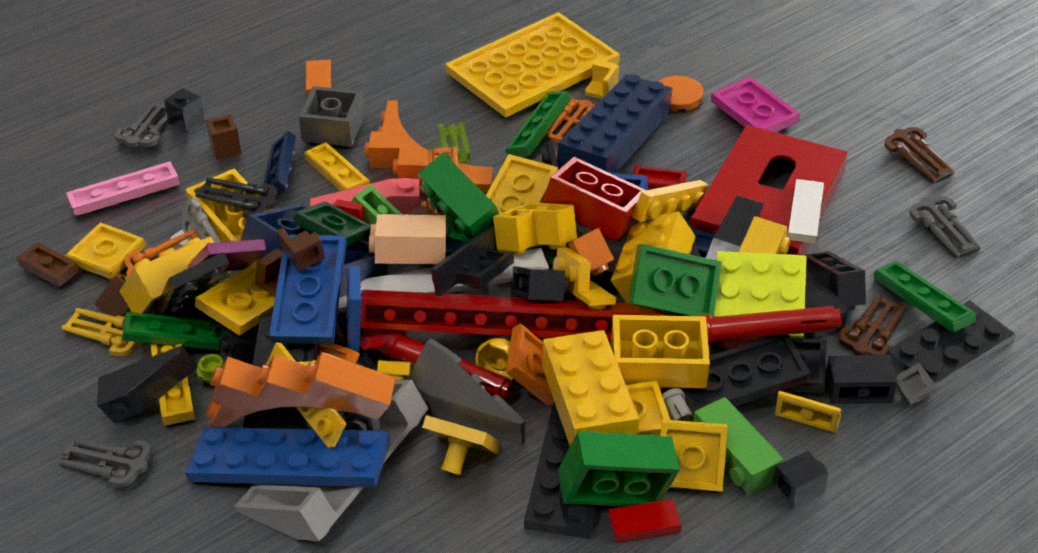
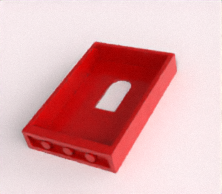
[690,125,848,255]

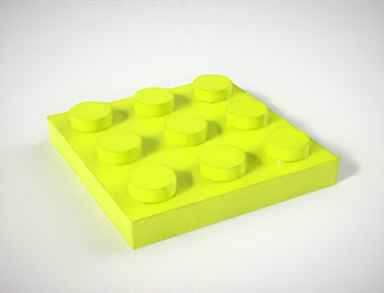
[714,251,806,339]

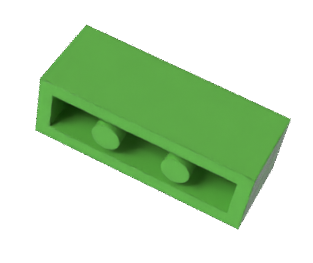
[693,397,784,496]

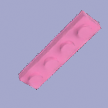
[66,161,180,216]

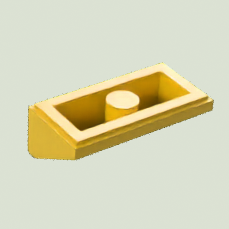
[775,391,841,433]

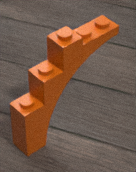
[364,100,494,199]
[206,352,395,428]

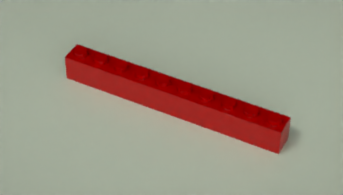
[360,289,663,341]

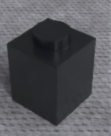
[164,88,205,133]
[773,451,828,509]

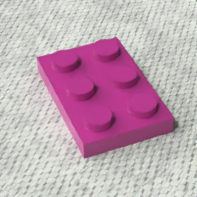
[711,76,800,132]

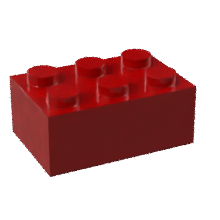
[543,157,647,241]

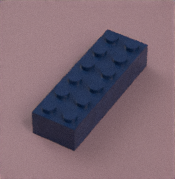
[557,74,673,173]

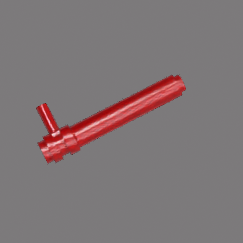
[699,306,842,344]
[359,328,514,400]

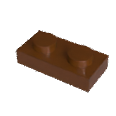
[16,242,79,287]

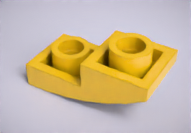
[377,360,413,380]

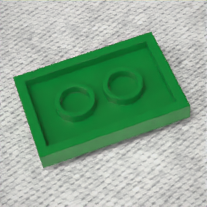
[628,244,722,317]

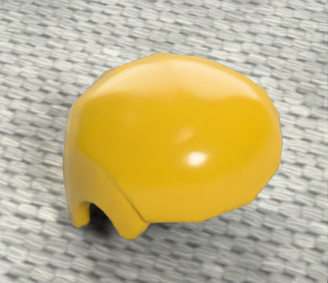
[475,338,514,381]

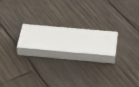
[788,179,824,244]

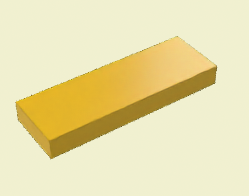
[304,142,370,191]

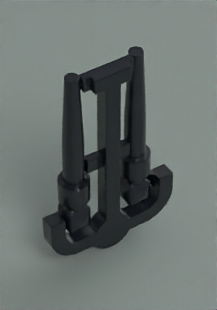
[195,177,277,218]

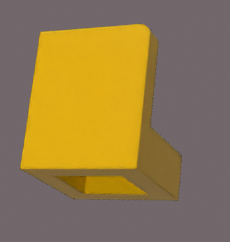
[585,59,619,99]

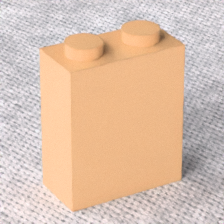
[369,214,446,264]

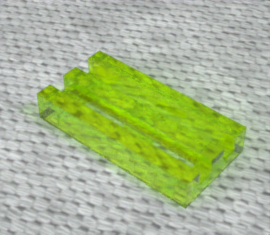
[438,122,471,162]

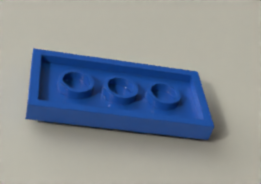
[269,235,347,344]

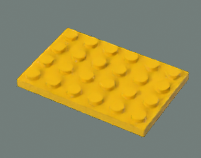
[445,12,620,118]

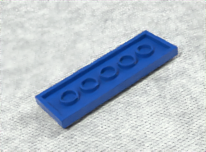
[185,427,390,487]

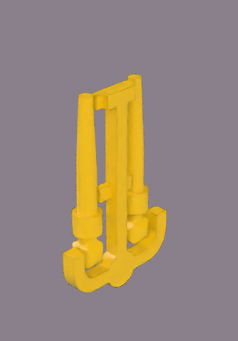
[61,308,144,356]

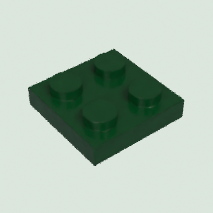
[293,201,371,246]

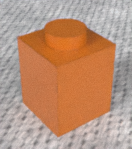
[568,228,614,276]

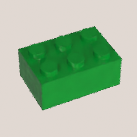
[417,152,499,242]
[558,431,680,506]

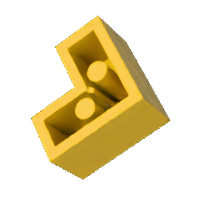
[493,202,577,255]

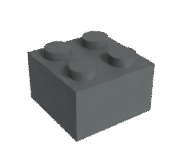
[299,86,365,147]

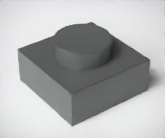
[896,362,937,407]

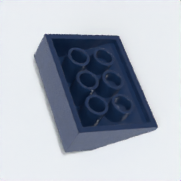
[240,203,382,297]

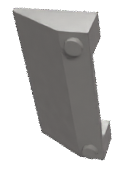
[234,380,428,541]

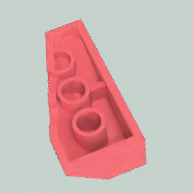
[310,178,419,215]

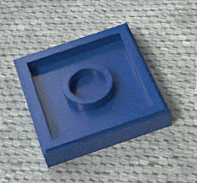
[346,266,361,351]

